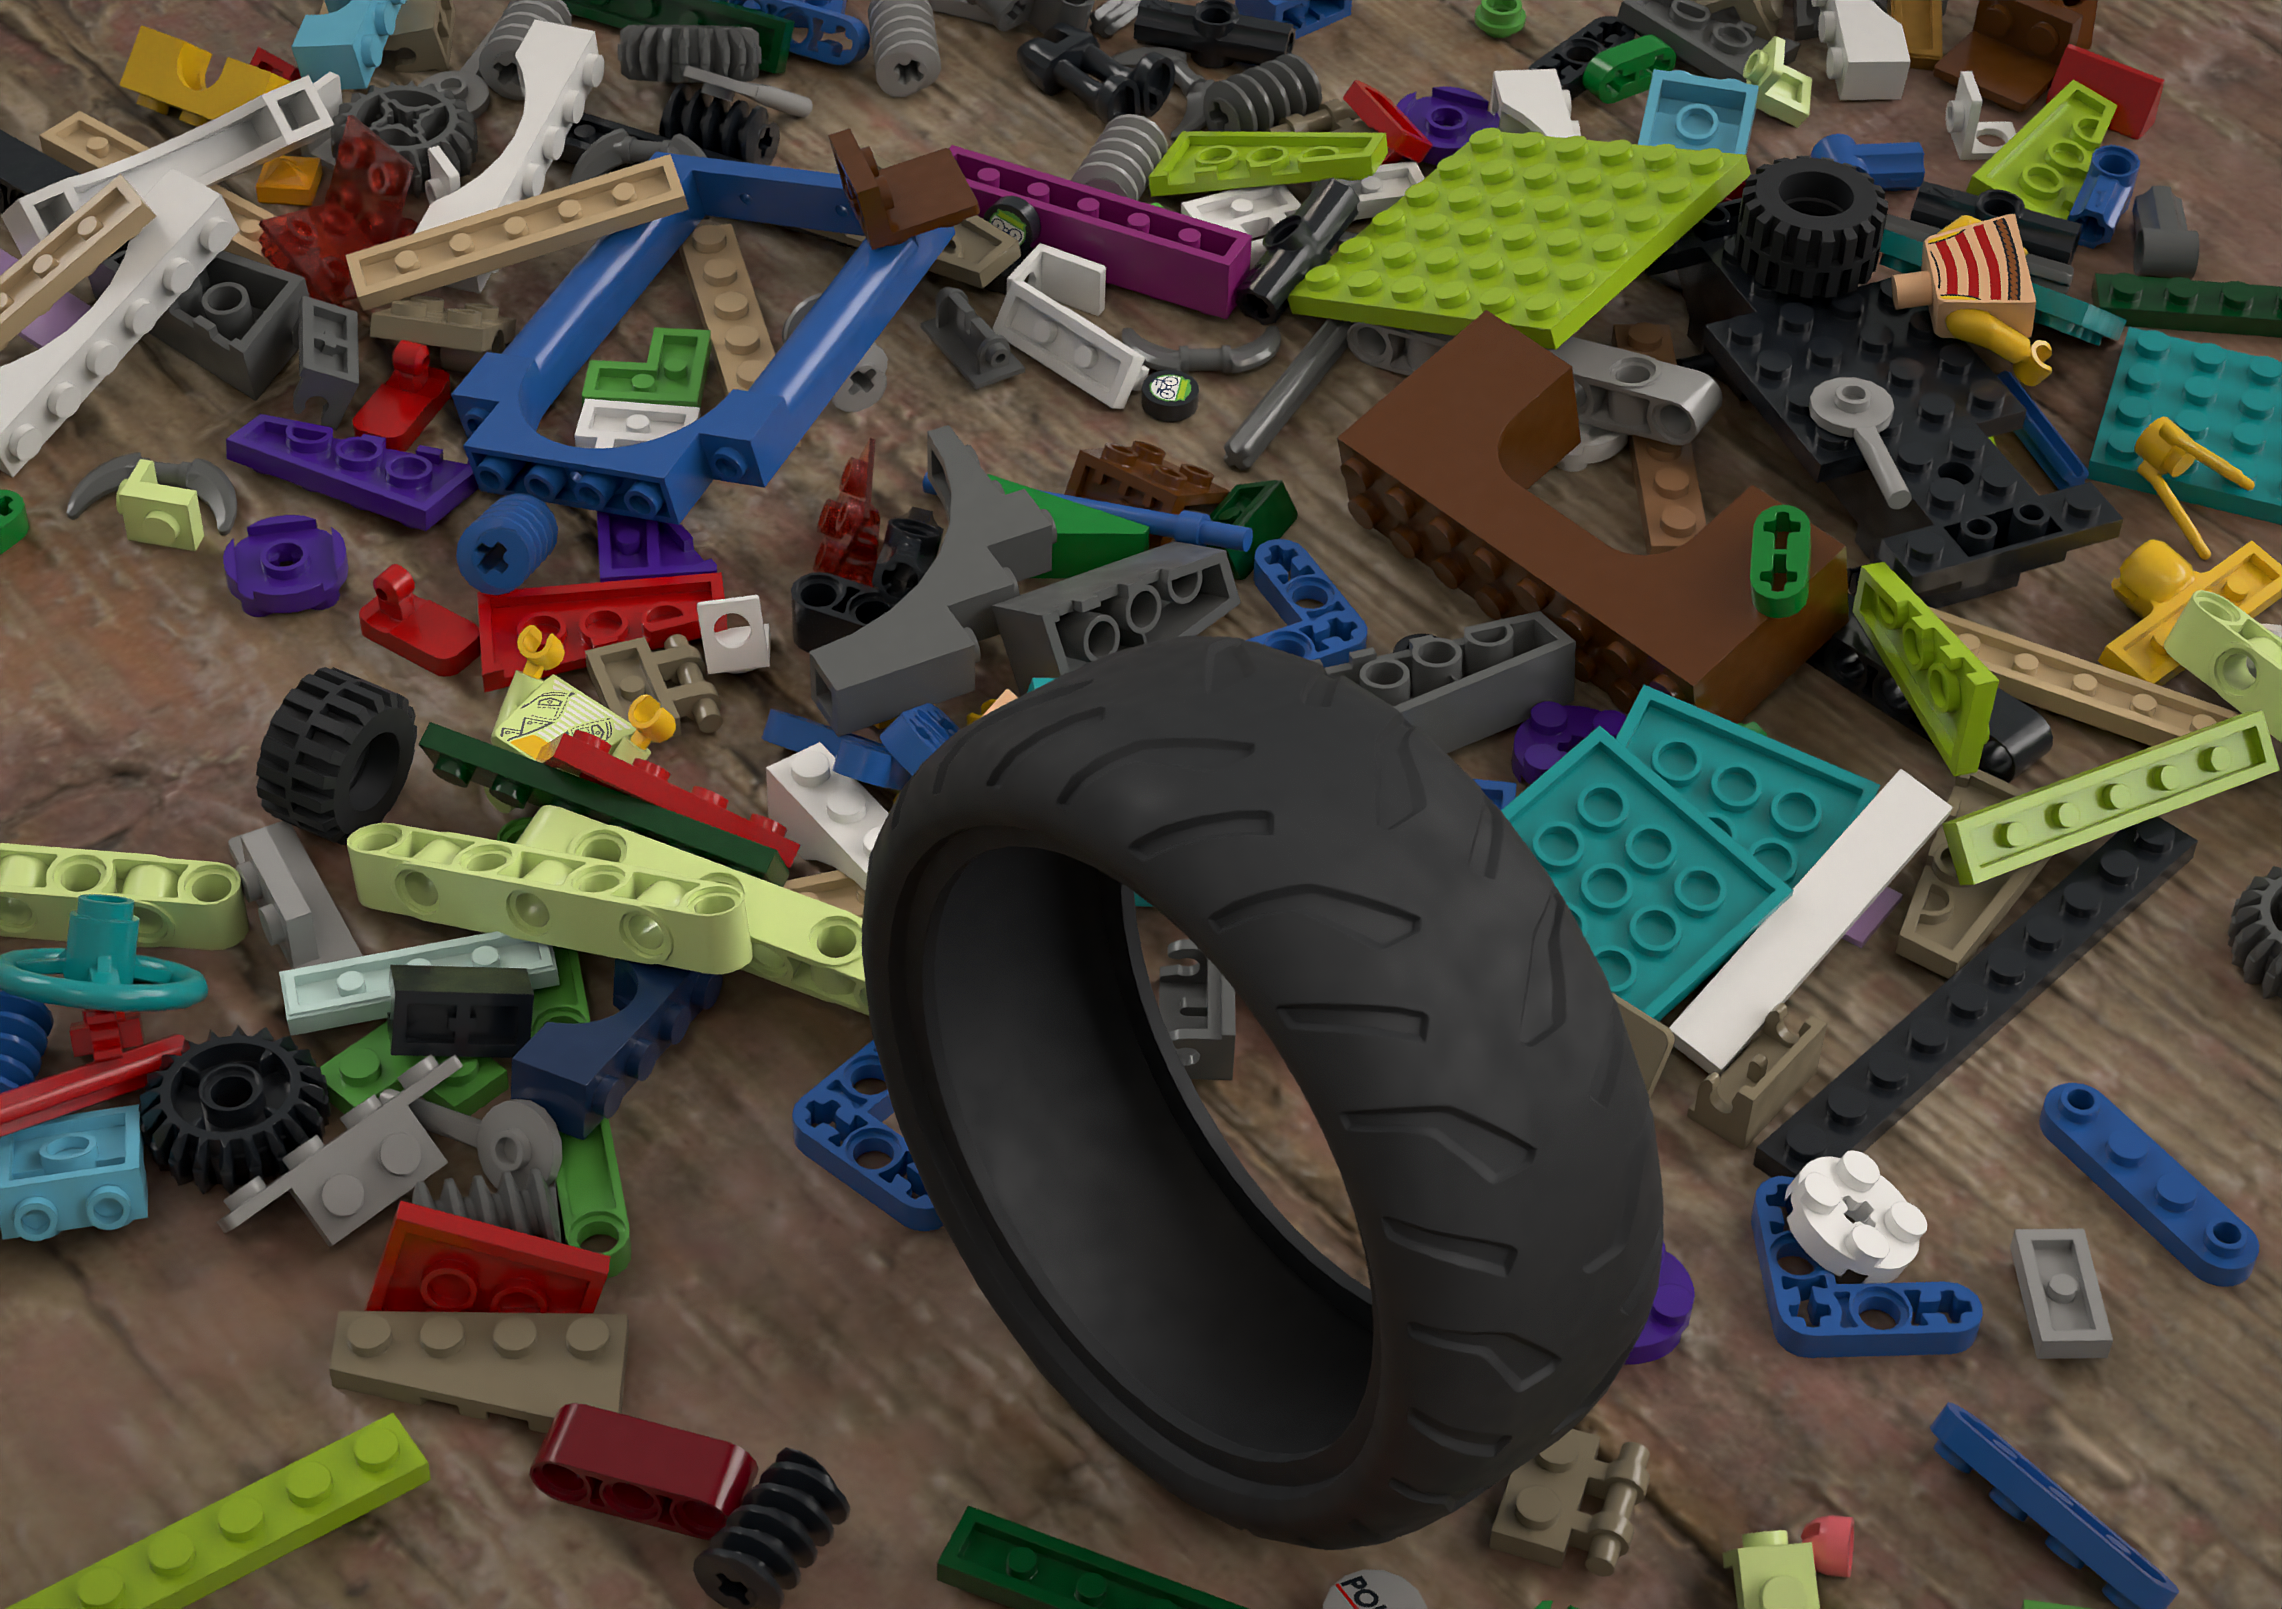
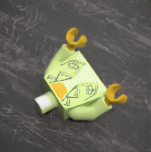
[484,625,676,813]

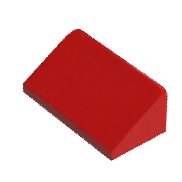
[2046,44,2165,140]

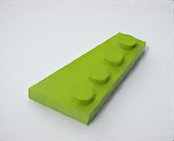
[1965,80,2118,220]
[1148,131,1388,197]
[1853,562,1999,777]

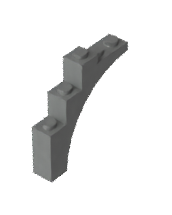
[810,425,1057,737]

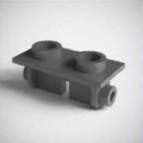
[921,287,1025,390]

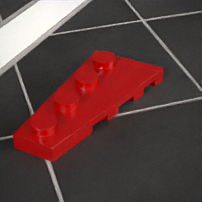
[477,572,727,693]
[536,730,800,869]

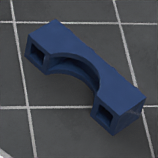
[511,958,723,1141]

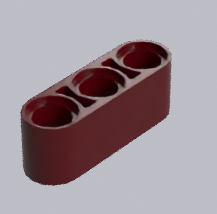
[529,1403,759,1541]

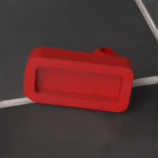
[1342,80,1433,165]
[353,340,451,452]
[359,564,481,677]

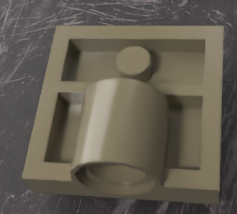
[370,295,516,374]

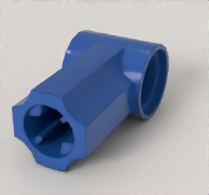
[1811,134,1925,191]
[2067,145,2140,249]

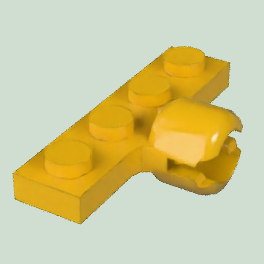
[2098,540,2282,686]

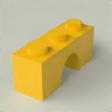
[119,25,291,127]

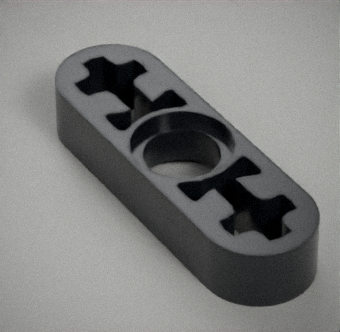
[1528,16,1636,101]

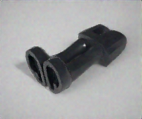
[1017,22,1176,125]

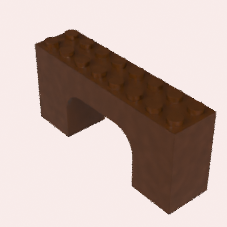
[1337,310,1849,724]

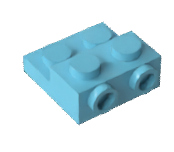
[1638,69,1759,155]
[0,1104,148,1241]

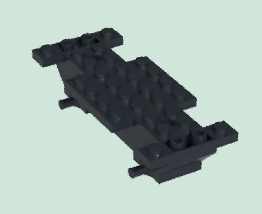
[1644,198,2123,609]

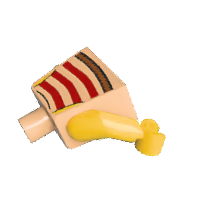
[1891,214,2052,386]

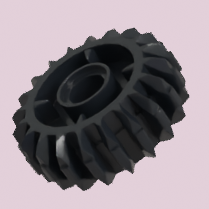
[139,1025,331,1195]

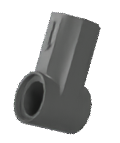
[2132,186,2199,280]

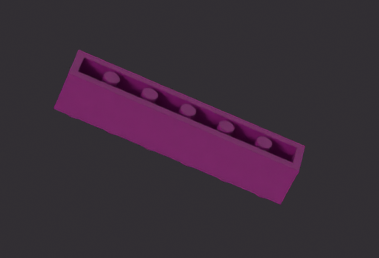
[949,145,1252,319]

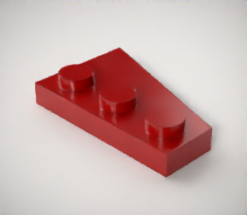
[364,1200,611,1314]

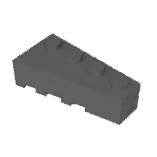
[88,241,309,401]
[991,541,1241,696]
[1311,611,1576,754]

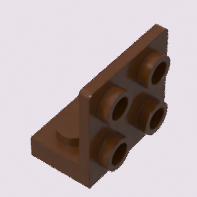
[1933,0,2083,112]
[828,128,980,250]
[1064,441,1229,550]

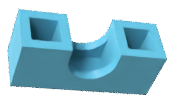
[291,0,407,90]

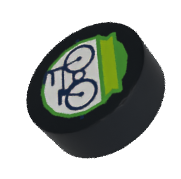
[983,196,1041,253]
[1141,370,1199,422]

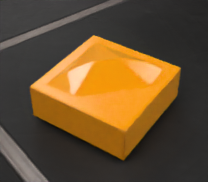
[256,156,323,206]

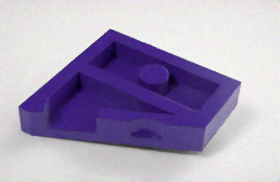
[597,511,717,582]

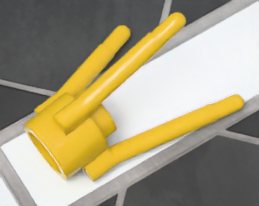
[2134,417,2255,560]

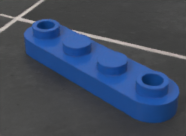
[2039,1083,2259,1287]
[1930,1402,2179,1609]

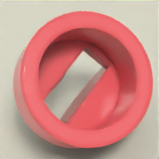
[1801,1515,1854,1578]

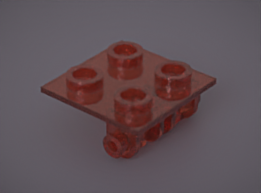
[322,115,419,249]
[258,201,375,309]
[813,438,881,588]

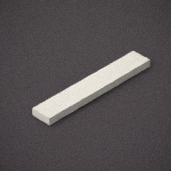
[1669,769,1953,1075]

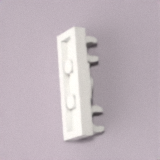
[992,281,1149,409]

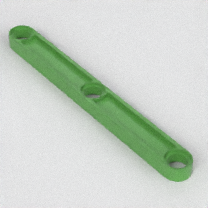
[497,817,632,1279]

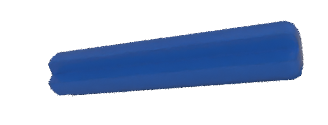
[1996,371,2089,490]

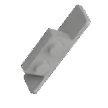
[228,821,363,969]
[217,1054,463,1247]

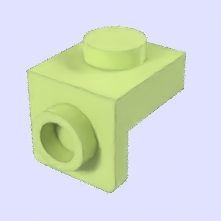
[1743,36,1812,128]
[116,459,204,551]
[1722,1530,1820,1609]

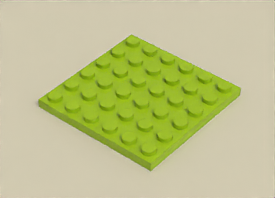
[1287,128,1751,350]

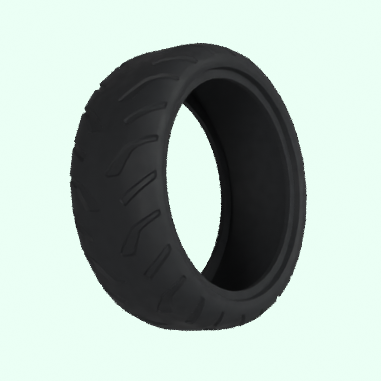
[862,636,1664,1550]

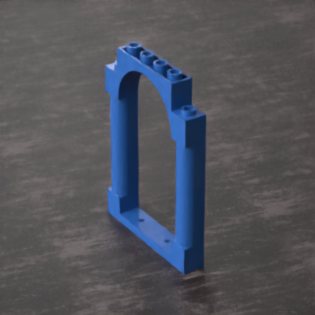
[451,152,956,525]

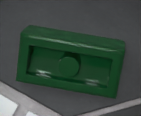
[1206,480,1298,580]

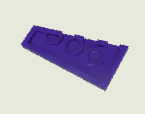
[226,414,479,531]

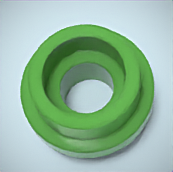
[1474,0,1526,38]

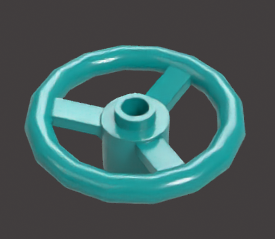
[0,894,208,1012]

